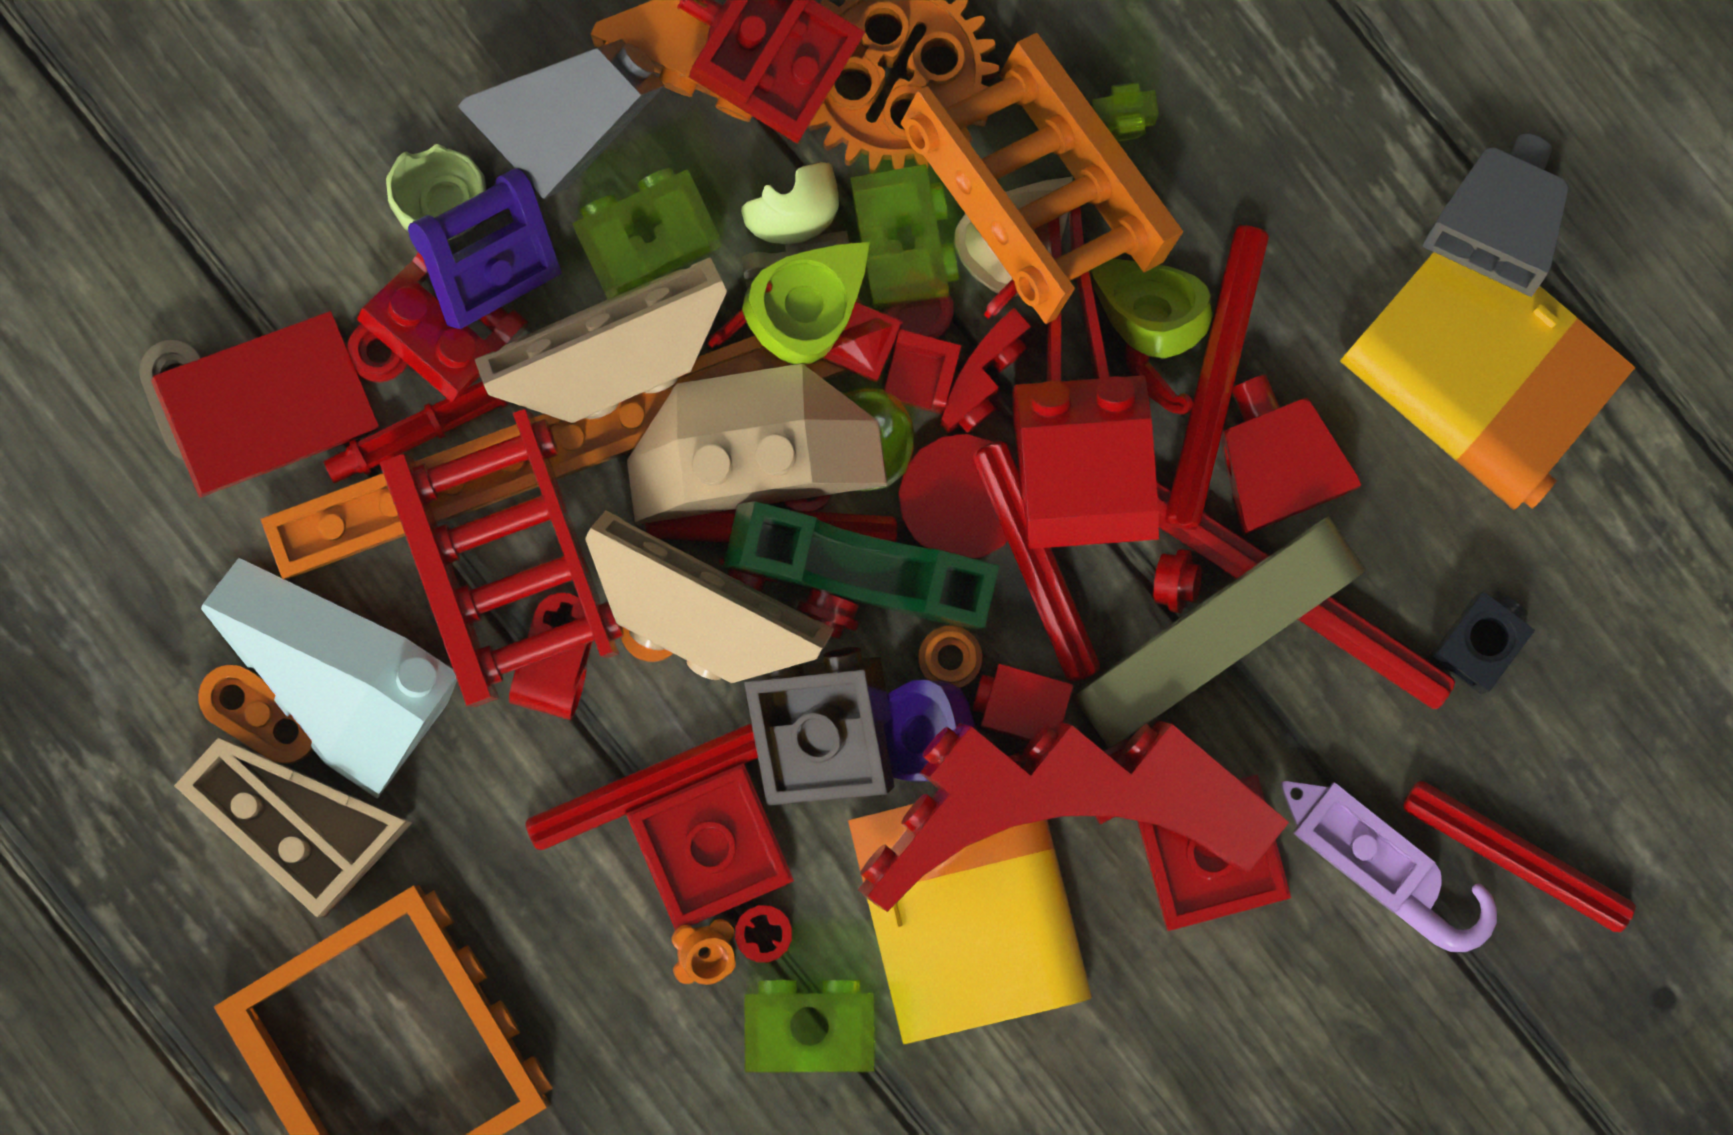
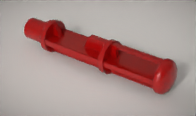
[323,381,509,484]

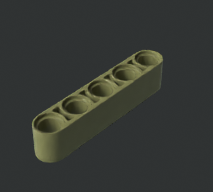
[1072,516,1366,748]

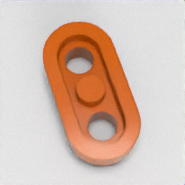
[198,665,313,764]

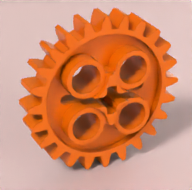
[808,0,999,177]

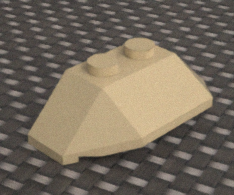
[475,257,727,423]
[627,364,888,525]
[585,510,834,683]

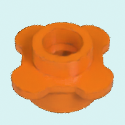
[671,919,736,985]

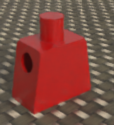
[1220,374,1361,536]

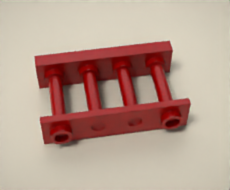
[379,409,624,707]

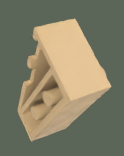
[174,738,413,917]

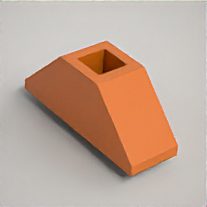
[591,0,752,122]

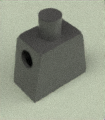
[1422,134,1569,297]

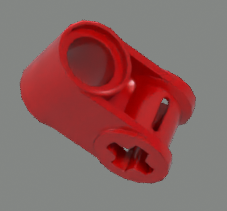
[509,593,593,721]

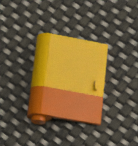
[1340,252,1636,510]
[848,764,1092,1045]

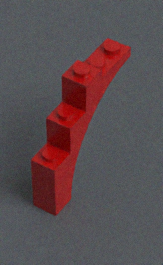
[858,721,1289,912]

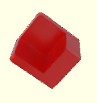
[882,330,961,415]

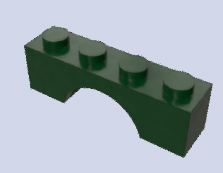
[723,501,1000,629]

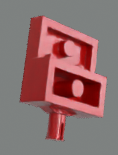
[677,0,865,144]

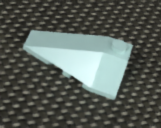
[201,558,457,799]

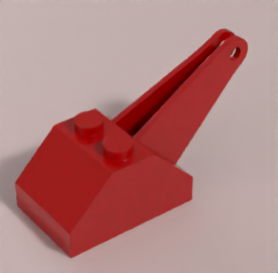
[1012,207,1159,549]

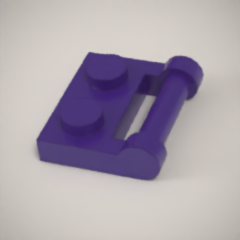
[408,168,562,329]

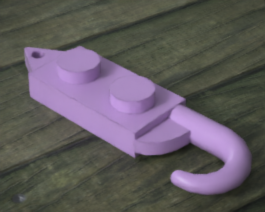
[1280,781,1497,952]

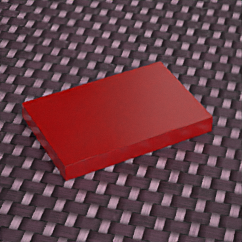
[151,311,379,498]

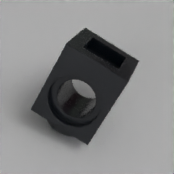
[1430,591,1535,694]

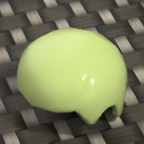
[386,144,486,241]
[741,162,839,245]

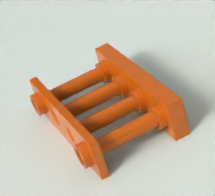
[900,33,1184,324]

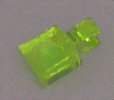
[1090,82,1159,141]

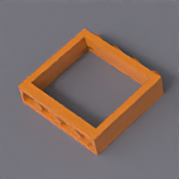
[214,885,553,1135]

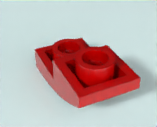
[940,308,1031,435]

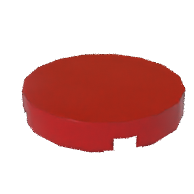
[899,434,1020,559]

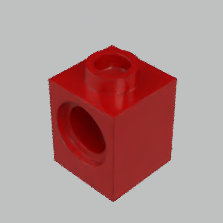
[972,664,1073,742]

